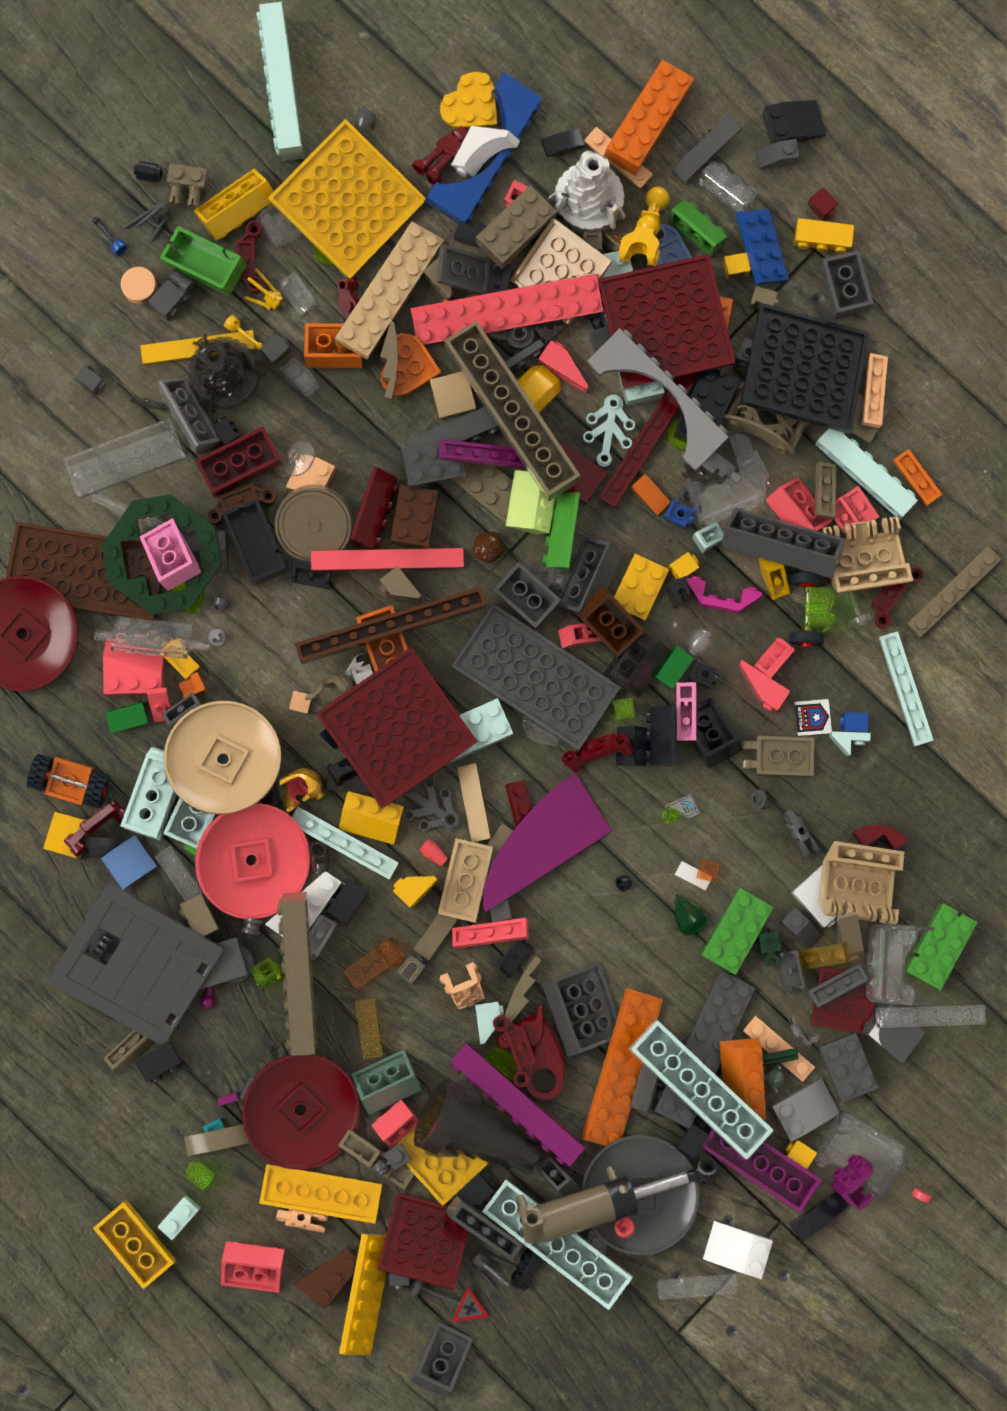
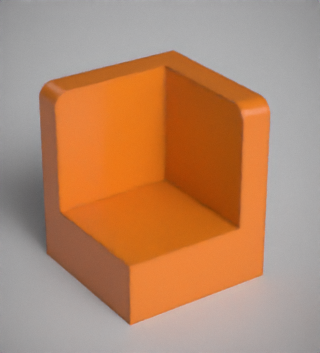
[179,672,207,698]

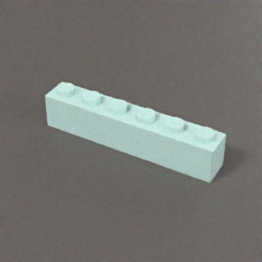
[815,429,918,520]

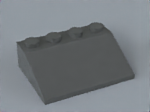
[541,962,618,1057]

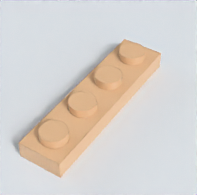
[584,127,653,190]
[861,353,888,428]
[742,1016,815,1082]

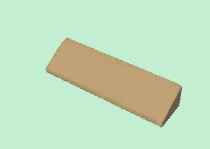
[457,763,491,842]

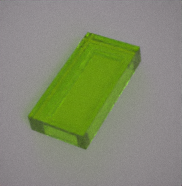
[485,1045,522,1084]

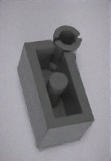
[148,269,195,321]

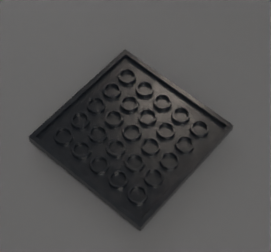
[740,303,869,434]

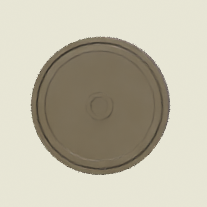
[275,485,352,562]

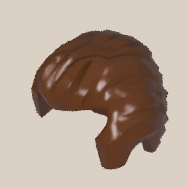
[473,531,504,563]

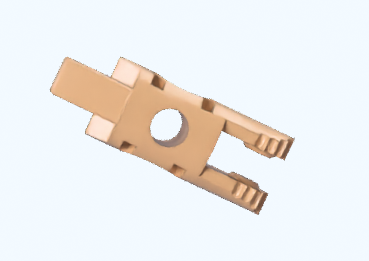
[276,1209,328,1233]

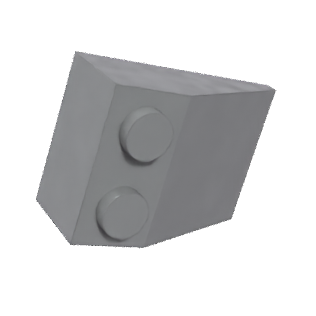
[770,1078,840,1142]

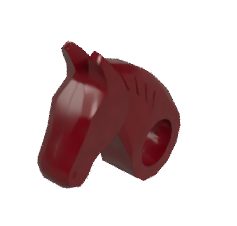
[497,1005,565,1101]

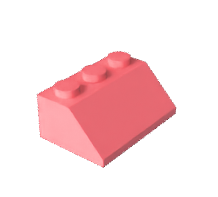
[766,477,832,531]
[221,1241,284,1293]

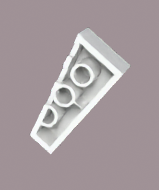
[265,871,342,937]

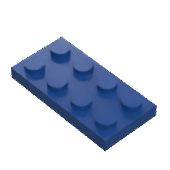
[736,209,789,285]

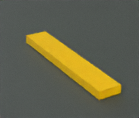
[140,330,256,365]

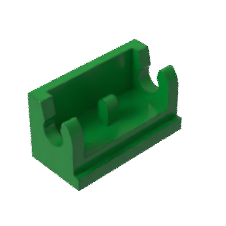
[652,646,694,689]
[105,701,149,733]

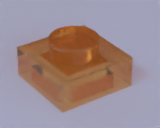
[696,859,720,883]

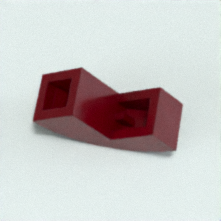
[852,825,908,850]

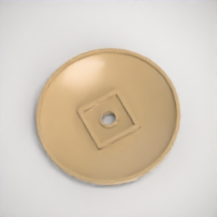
[164,701,281,814]

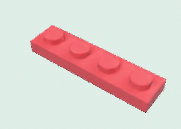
[452,918,529,949]

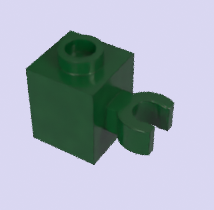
[757,931,781,967]

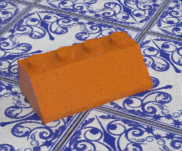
[720,1038,766,1120]

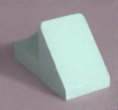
[829,732,871,757]

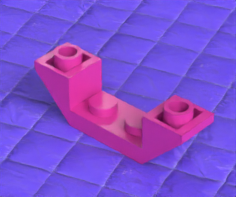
[686,576,762,614]

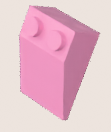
[140,518,201,591]

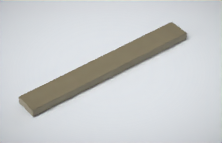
[413,823,513,961]

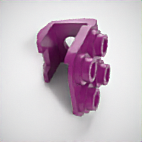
[831,1154,873,1210]

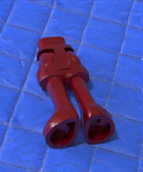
[412,126,468,186]

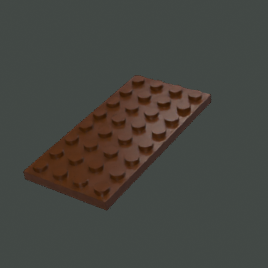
[6,522,161,622]

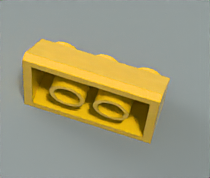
[339,791,404,845]
[393,876,438,909]

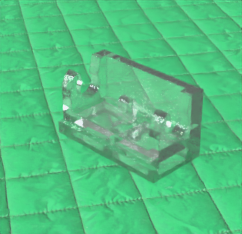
[279,271,318,317]

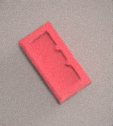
[147,687,171,723]

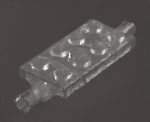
[94,616,210,659]

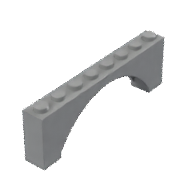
[587,328,728,471]

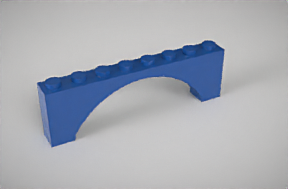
[424,72,542,224]

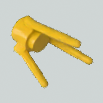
[245,268,284,311]

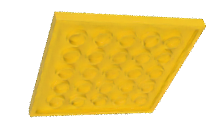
[267,119,425,278]

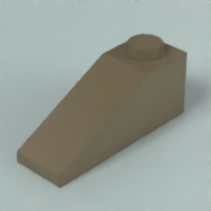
[837,911,864,965]

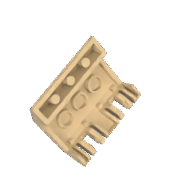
[822,516,913,593]
[819,841,904,925]

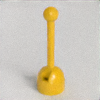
[224,315,263,350]

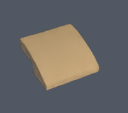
[430,371,476,419]

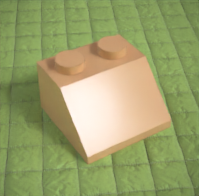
[286,454,336,491]

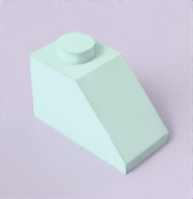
[475,1002,504,1044]

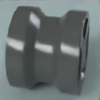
[241,917,263,936]

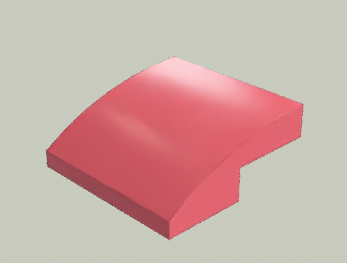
[834,486,880,536]

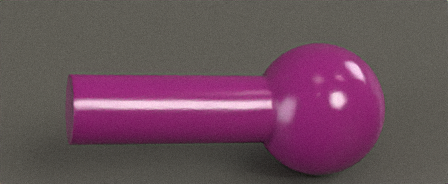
[200,986,215,1010]

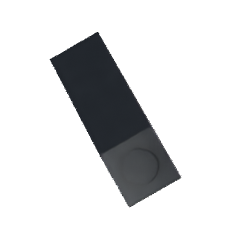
[789,1191,848,1242]

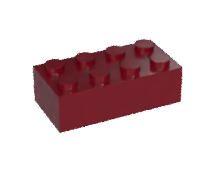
[195,426,282,498]

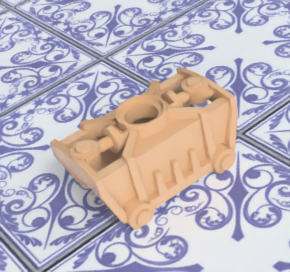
[439,962,485,1010]

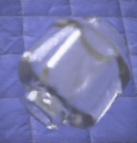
[686,627,714,657]

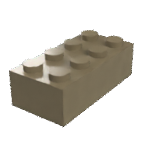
[476,185,557,270]

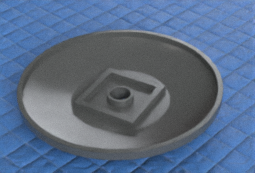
[581,1135,699,1255]

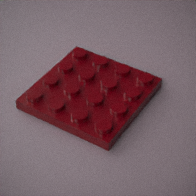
[377,1193,469,1290]

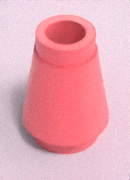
[419,839,448,866]

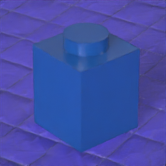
[839,712,868,733]

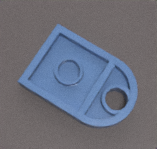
[656,224,692,266]

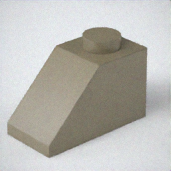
[423,257,452,301]

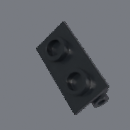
[510,1247,542,1291]

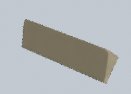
[103,1015,174,1075]

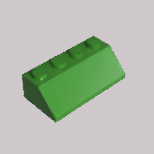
[542,492,580,574]

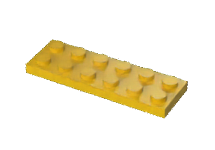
[259,1164,382,1224]
[339,1234,386,1355]

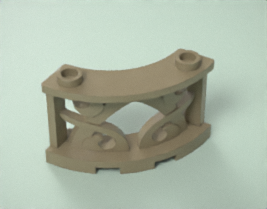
[723,382,810,455]

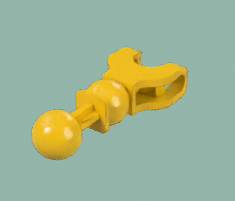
[619,187,670,266]

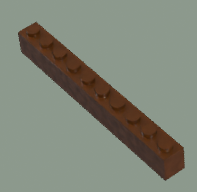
[295,586,487,664]

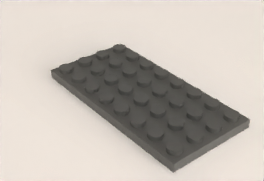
[451,603,621,751]

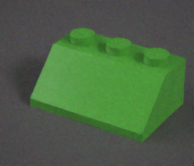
[669,200,727,258]

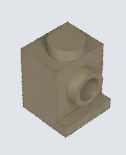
[749,286,779,309]

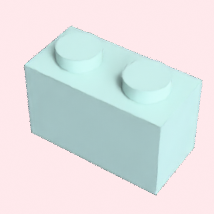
[158,1195,201,1240]

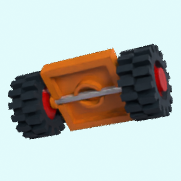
[26,754,110,809]

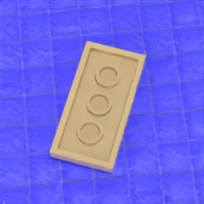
[438,838,493,923]

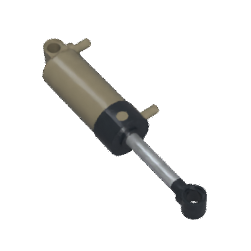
[517,1158,717,1244]

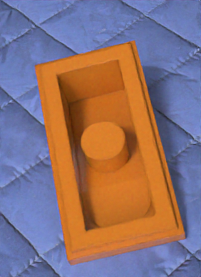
[631,474,671,516]

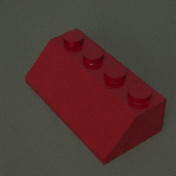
[350,466,399,550]

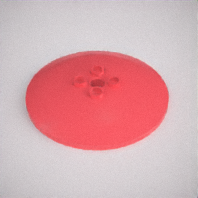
[195,803,310,919]

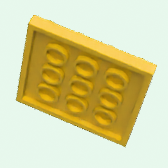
[391,1094,500,1206]

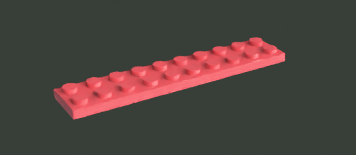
[410,273,603,345]

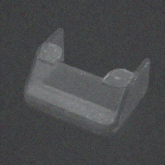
[686,450,769,527]
[866,924,935,1006]

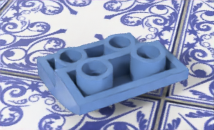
[101,835,157,890]

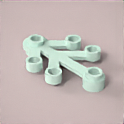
[583,395,635,468]

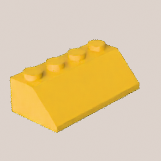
[194,168,274,241]

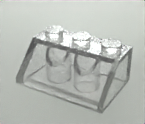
[699,161,759,213]

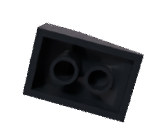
[762,100,826,144]
[692,698,742,769]

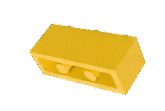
[793,218,854,254]

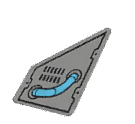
[665,794,700,818]

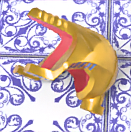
[279,768,326,812]

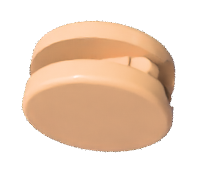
[121,267,157,304]

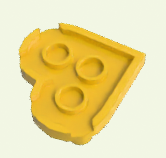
[440,72,497,129]

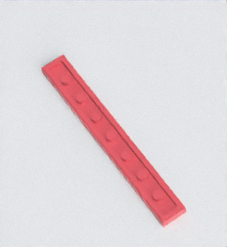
[310,548,464,571]

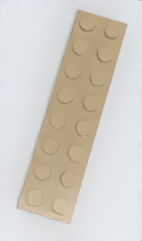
[335,221,444,360]

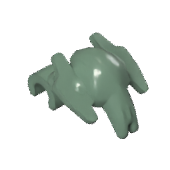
[763,1064,784,1093]

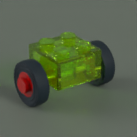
[789,571,835,648]

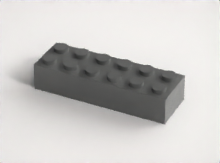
[722,508,846,578]

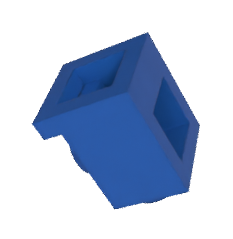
[664,499,694,529]

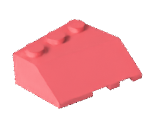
[103,640,164,697]

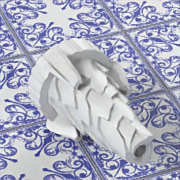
[548,150,625,234]

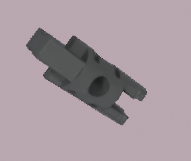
[783,809,820,858]

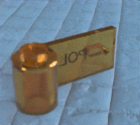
[343,937,404,990]

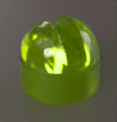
[661,808,678,823]

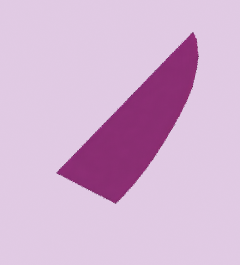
[483,773,612,912]

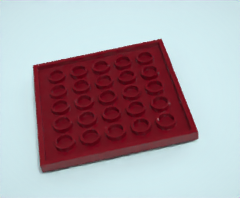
[598,254,735,390]
[315,647,478,809]

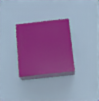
[217,1092,240,1106]

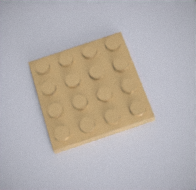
[510,218,613,324]

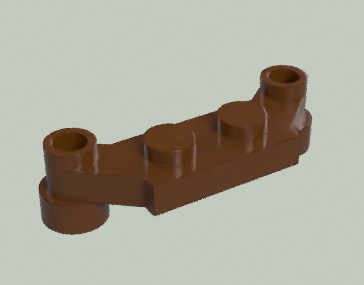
[207,483,276,525]

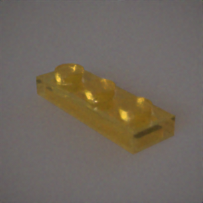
[797,942,850,970]
[355,998,383,1059]

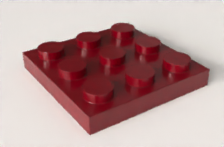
[810,967,879,1034]

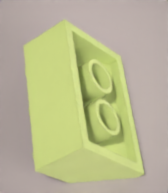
[506,470,555,535]

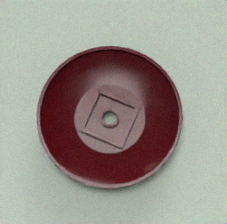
[0,576,78,691]
[242,1054,360,1170]

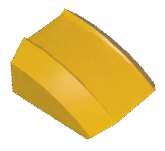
[517,365,562,414]

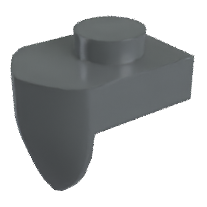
[355,108,377,133]

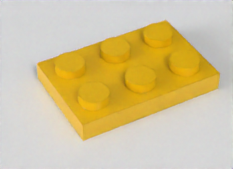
[614,554,669,621]

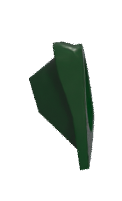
[675,894,708,936]

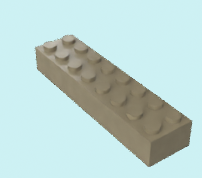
[277,892,317,1056]

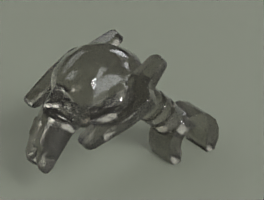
[682,461,728,491]

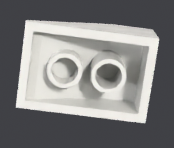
[703,1221,773,1279]

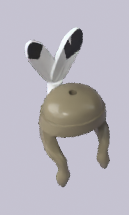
[305,653,374,720]

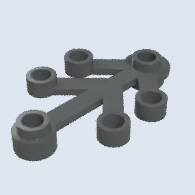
[402,777,461,832]

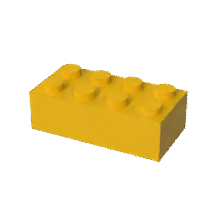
[93,1200,177,1289]

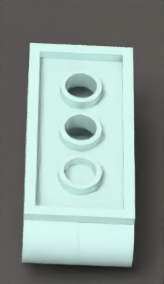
[120,746,178,841]

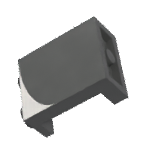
[862,1002,925,1064]

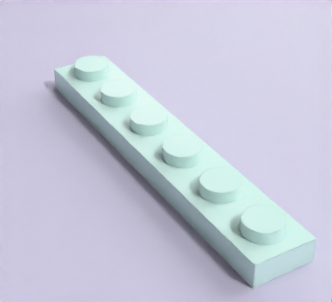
[879,631,933,747]
[292,807,399,880]

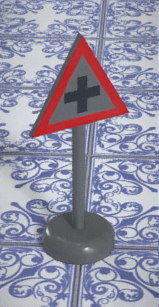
[407,1280,489,1322]

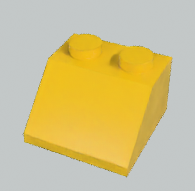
[43,812,85,860]

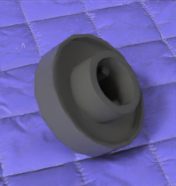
[506,325,534,351]

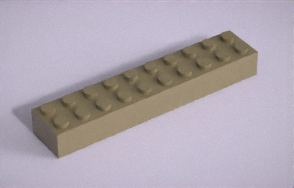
[444,320,581,502]

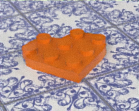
[381,333,441,397]

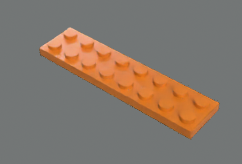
[581,988,663,1146]

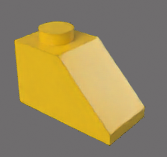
[758,558,790,600]

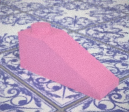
[676,682,697,741]

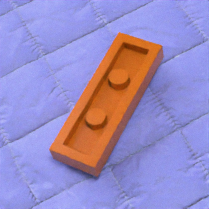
[893,449,942,506]

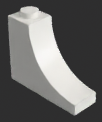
[451,126,520,177]
[791,866,837,928]

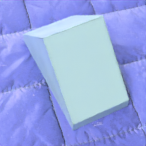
[692,522,724,554]

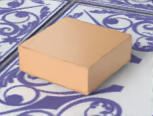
[289,691,312,714]

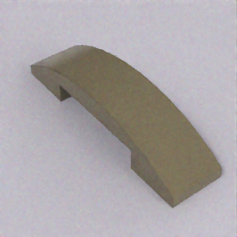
[184,1124,250,1156]

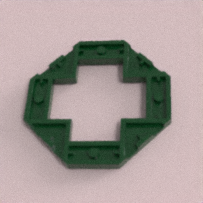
[102,494,222,615]

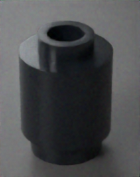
[134,161,163,183]

